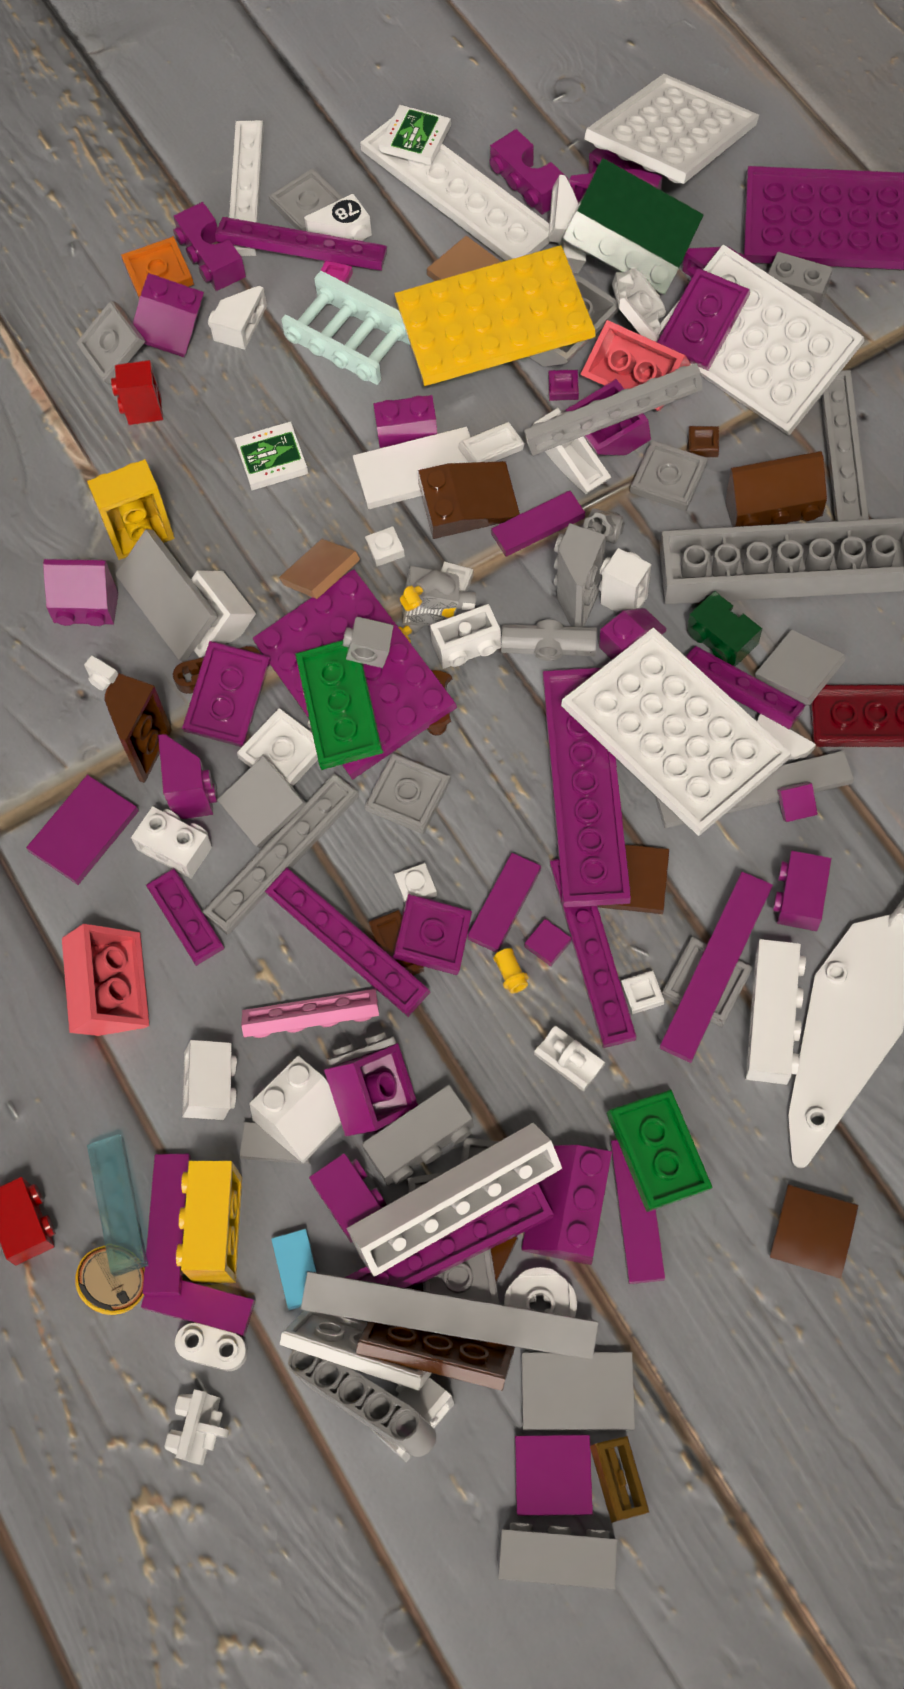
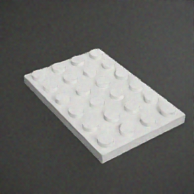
[584,74,759,184]
[655,245,864,436]
[561,628,791,836]

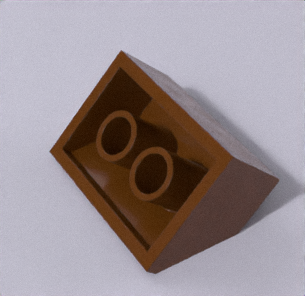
[725,451,827,527]
[104,673,172,783]

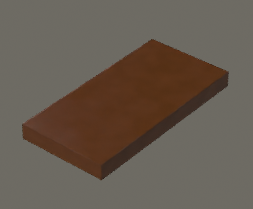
[356,1321,515,1391]

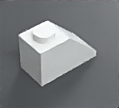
[208,286,267,350]

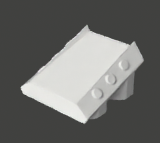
[612,268,666,341]

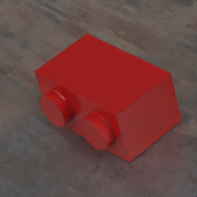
[111,360,163,425]
[0,1177,56,1266]

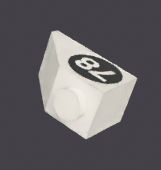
[304,194,372,241]

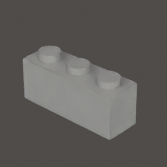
[362,1085,474,1186]
[498,1523,617,1590]

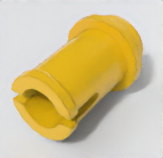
[493,948,529,994]

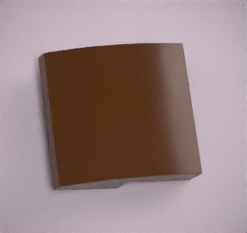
[770,1184,859,1279]

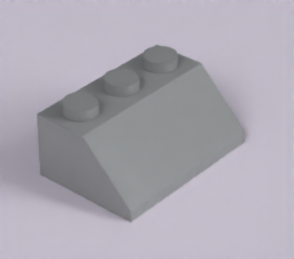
[528,275,620,367]
[554,523,606,627]

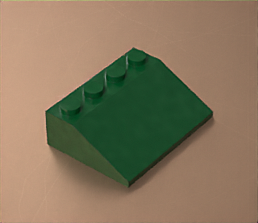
[561,158,704,295]

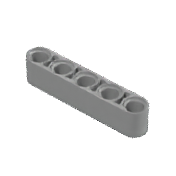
[288,1349,437,1457]

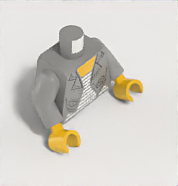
[398,566,476,643]

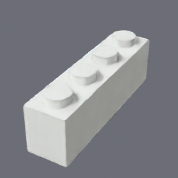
[745,939,806,1085]

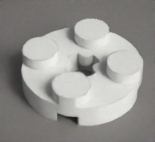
[504,1267,577,1317]

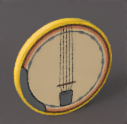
[75,1245,145,1315]

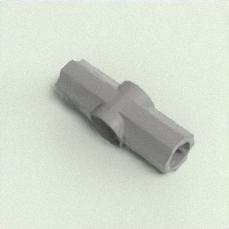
[583,508,625,544]
[501,620,597,661]

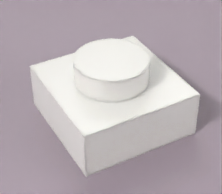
[365,526,405,567]
[84,656,118,691]
[394,863,437,903]

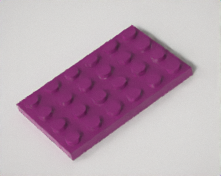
[744,166,904,270]
[252,569,457,780]

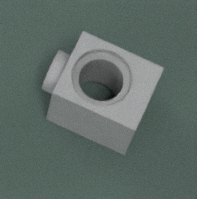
[342,617,393,668]

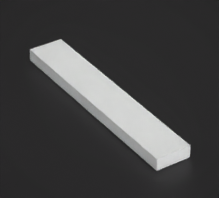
[229,120,264,256]

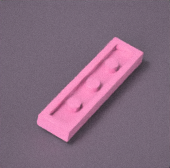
[241,989,379,1038]

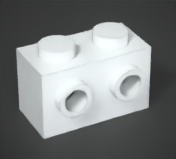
[599,548,651,614]
[430,604,501,669]
[131,806,212,879]
[182,1040,237,1120]

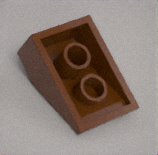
[418,461,520,539]

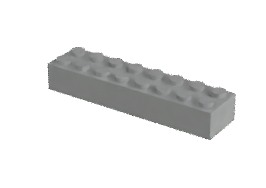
[660,518,904,604]

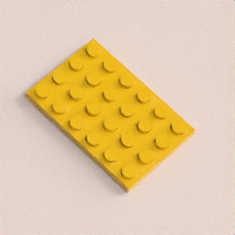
[394,245,596,386]

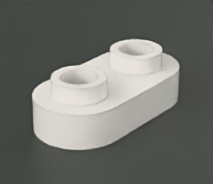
[175,1323,248,1371]

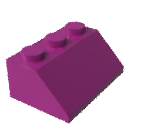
[522,1145,612,1265]

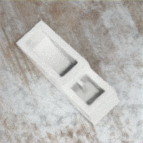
[548,175,586,273]
[532,408,611,494]

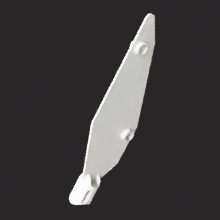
[788,898,904,1168]

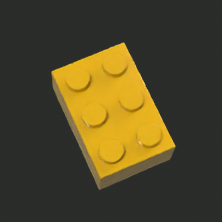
[87,459,175,560]
[176,1161,242,1283]

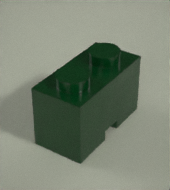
[687,591,762,667]

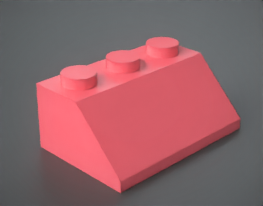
[580,320,691,411]
[62,924,149,1036]

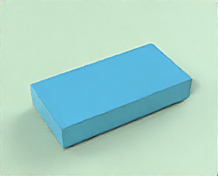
[271,1229,317,1310]

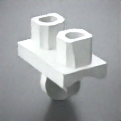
[534,1026,605,1092]
[164,1389,229,1466]

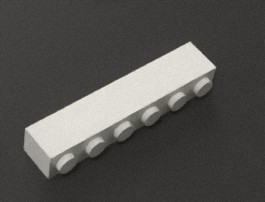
[346,1123,562,1277]

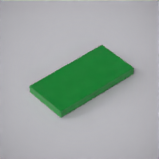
[296,640,384,770]

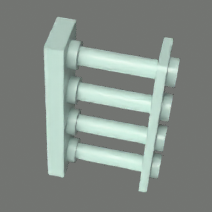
[281,271,410,385]

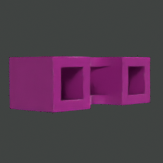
[489,129,569,215]
[173,202,246,291]

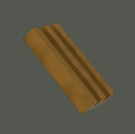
[590,1436,649,1523]

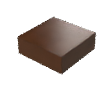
[688,426,719,457]

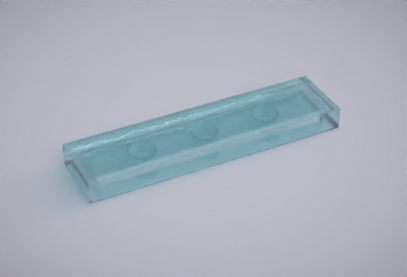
[87,1134,148,1277]

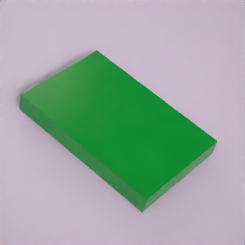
[606,1089,713,1212]

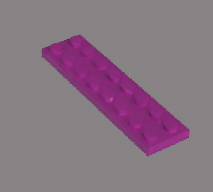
[543,668,631,907]

